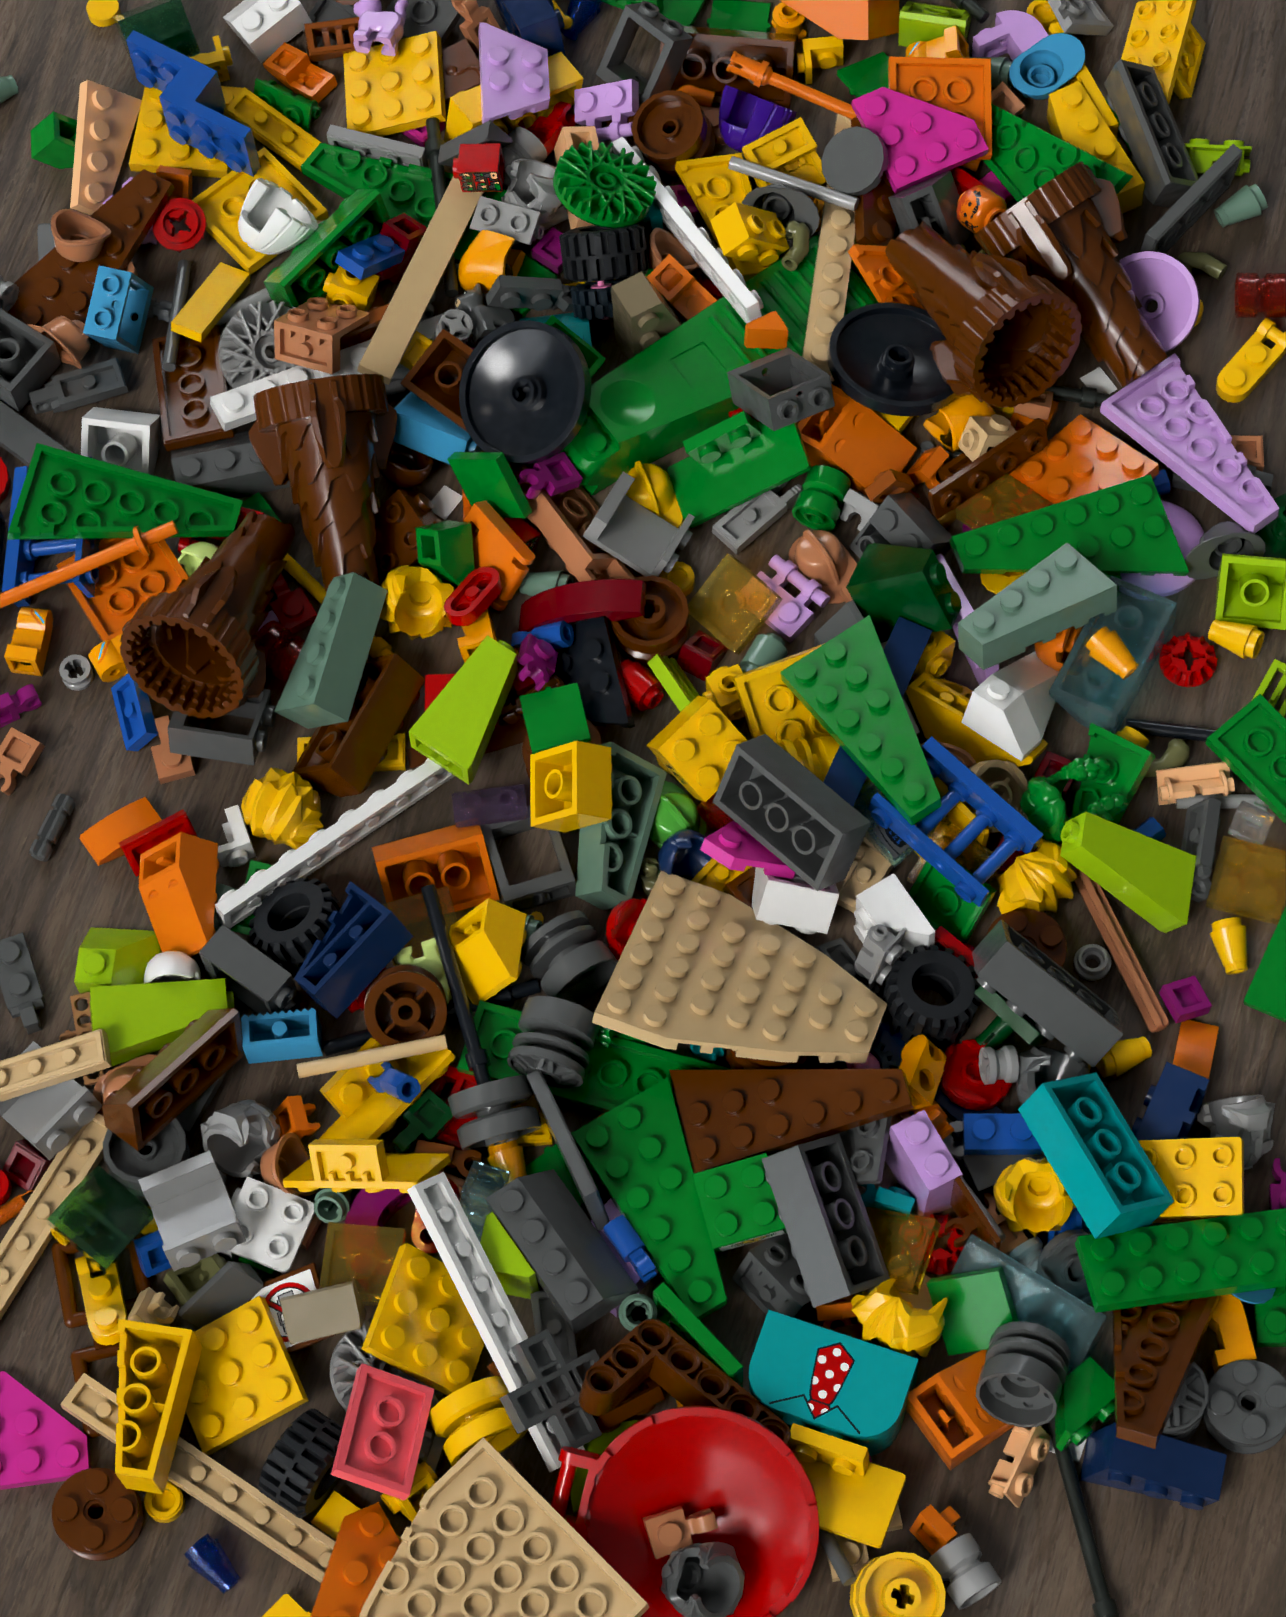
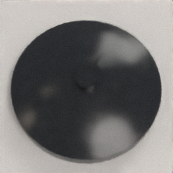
[827,303,958,416]
[459,320,591,464]

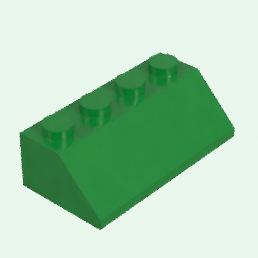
[264,189,390,308]

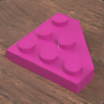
[851,87,989,193]
[700,820,795,879]
[0,1371,91,1490]

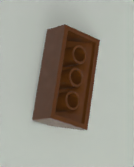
[660,26,798,109]
[400,329,473,433]
[292,653,425,797]
[102,1008,244,1151]

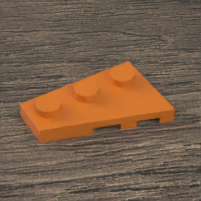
[848,244,927,311]

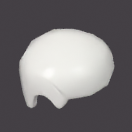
[144,951,201,983]

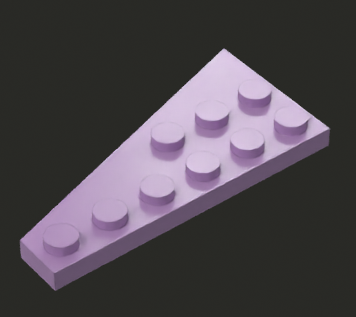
[1100,353,1279,534]

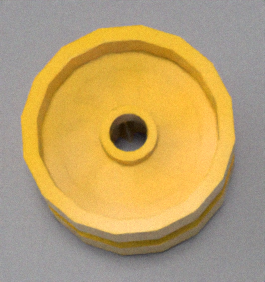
[428,1376,528,1467]
[850,1552,946,1617]

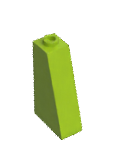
[409,635,518,785]
[1060,812,1196,933]
[90,978,234,1066]

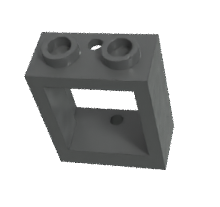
[596,1,694,107]
[727,348,835,431]
[168,689,277,766]
[480,806,576,912]
[199,925,301,1016]

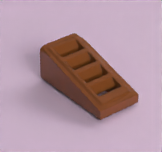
[304,17,375,62]

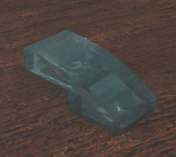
[460,1161,510,1242]

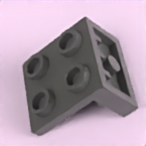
[824,1116,892,1185]
[732,1233,811,1319]

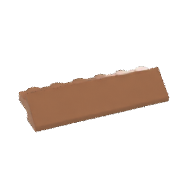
[480,450,644,582]

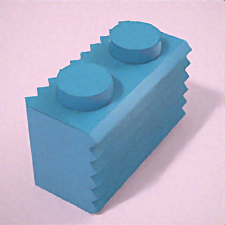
[241,1008,323,1064]

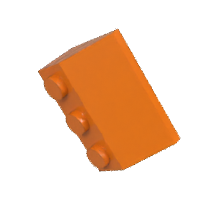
[371,819,500,926]

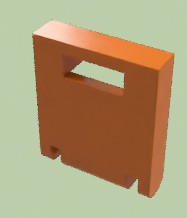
[463,500,535,611]

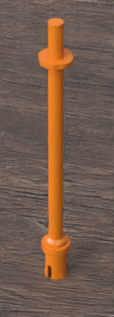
[726,51,981,172]
[0,520,178,609]

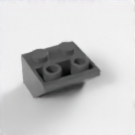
[888,171,974,246]
[849,492,952,558]

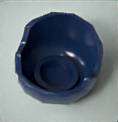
[658,829,712,880]

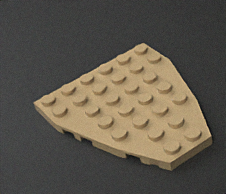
[592,870,887,1063]
[359,1437,650,1617]

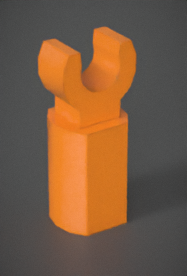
[912,1100,955,1140]

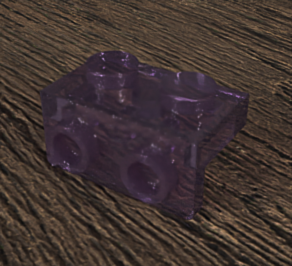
[452,784,528,828]

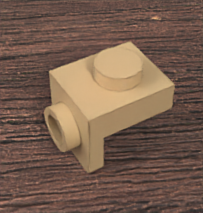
[958,414,1017,462]

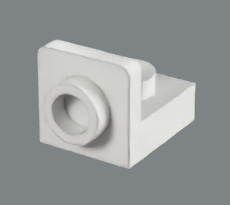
[217,805,256,867]

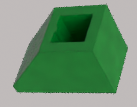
[415,520,475,590]
[1055,1357,1115,1452]

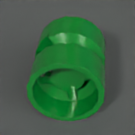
[792,465,852,531]

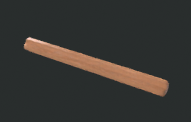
[1059,844,1169,1033]

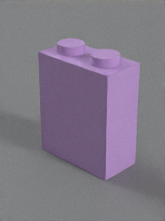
[885,1110,963,1221]

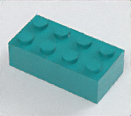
[1018,1073,1174,1239]

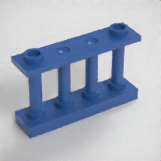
[2,457,100,607]
[868,736,1044,907]

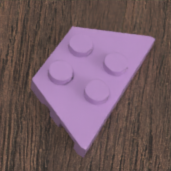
[478,22,550,124]

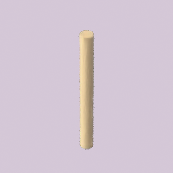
[296,1034,448,1079]

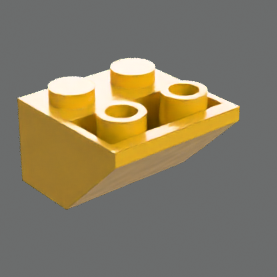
[449,898,527,1006]

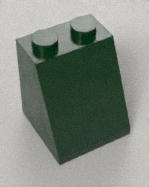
[846,543,962,643]

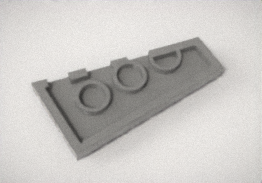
[1047,0,1114,36]

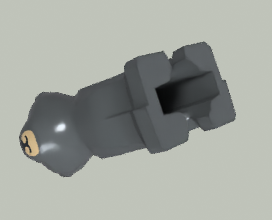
[455,283,515,348]

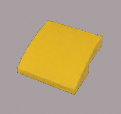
[742,117,827,188]

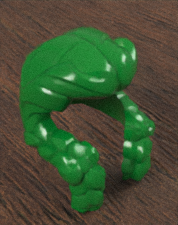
[1020,758,1128,844]

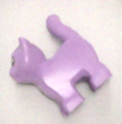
[353,0,408,56]

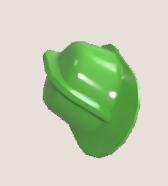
[649,781,707,848]

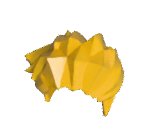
[380,565,454,640]
[241,767,324,850]
[996,839,1077,914]
[993,1157,1076,1237]
[851,1278,948,1357]

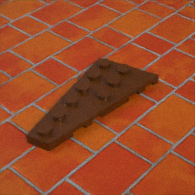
[7,169,175,327]
[669,1069,914,1173]
[1112,1296,1221,1449]

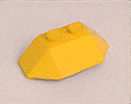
[906,672,1048,767]

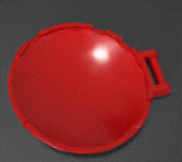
[551,1406,819,1617]

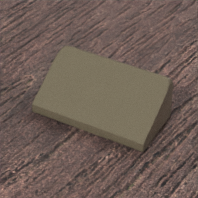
[280,1281,367,1344]

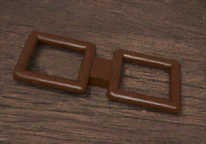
[51,1224,152,1438]

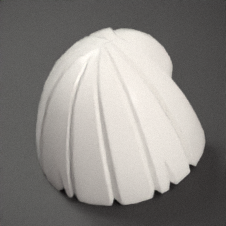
[238,178,318,255]

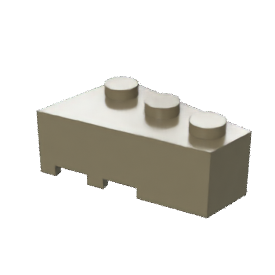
[611,271,683,360]

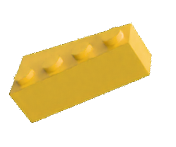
[444,52,584,143]
[1047,81,1145,214]
[115,1319,203,1495]

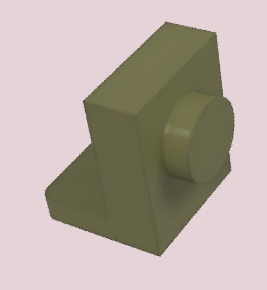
[163,1254,227,1307]

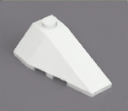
[961,651,1065,761]

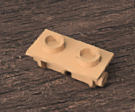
[1156,761,1235,805]
[988,1426,1051,1508]

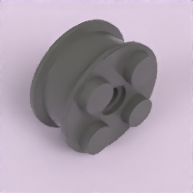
[1203,1360,1286,1454]

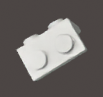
[218,1176,315,1273]

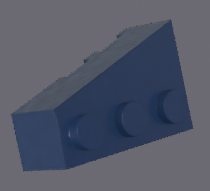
[494,0,566,57]
[1079,1422,1227,1510]

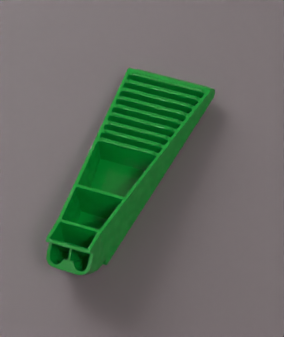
[558,235,878,495]

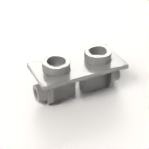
[470,196,544,245]
[854,924,906,990]

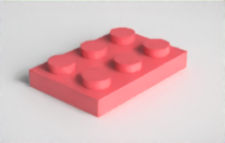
[331,1363,435,1501]

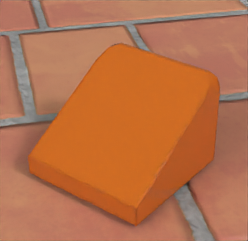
[744,311,788,349]

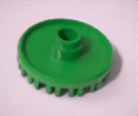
[553,140,657,228]

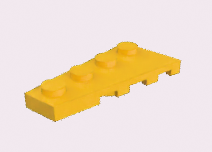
[675,153,772,281]

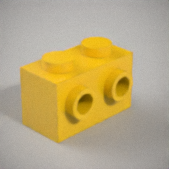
[710,202,789,266]

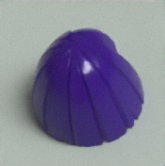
[719,85,797,153]

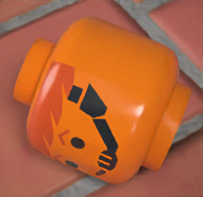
[956,185,1007,234]

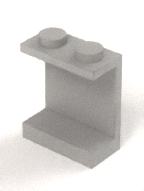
[582,471,695,577]
[0,1041,102,1161]
[138,1150,246,1271]

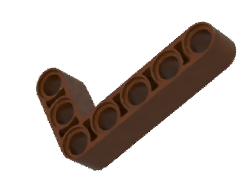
[579,1319,791,1445]

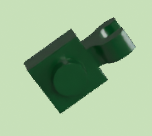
[393,1088,455,1153]

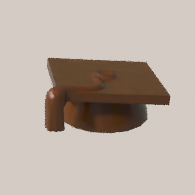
[442,39,480,104]

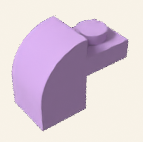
[972,10,1049,60]

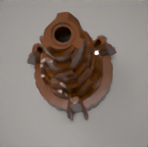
[974,161,1167,387]
[885,221,1082,408]
[248,374,397,592]
[120,511,296,719]

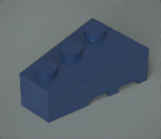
[294,881,413,1019]
[1131,1062,1210,1141]

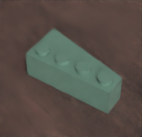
[958,543,1117,670]
[274,572,388,729]
[575,742,667,910]

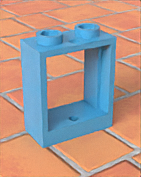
[83,265,154,354]

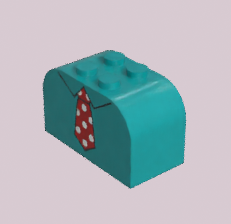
[749,1309,919,1456]

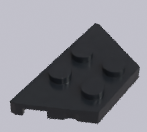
[551,616,635,728]

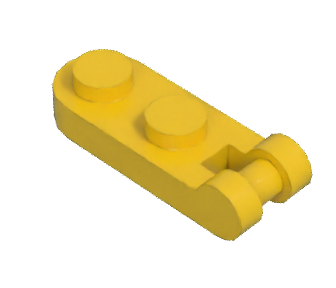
[1216,318,1286,403]
[75,1248,128,1346]

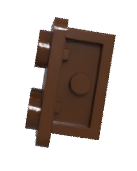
[374,489,443,581]

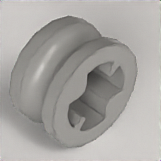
[59,654,94,691]

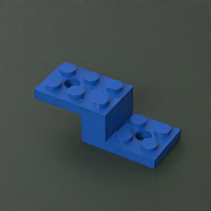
[126,30,261,177]

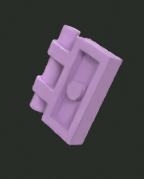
[574,79,639,144]
[737,554,831,643]

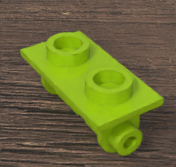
[1184,138,1252,176]

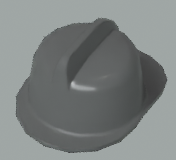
[742,184,820,240]
[1185,521,1265,580]

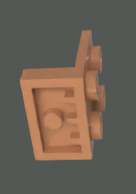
[274,297,369,374]

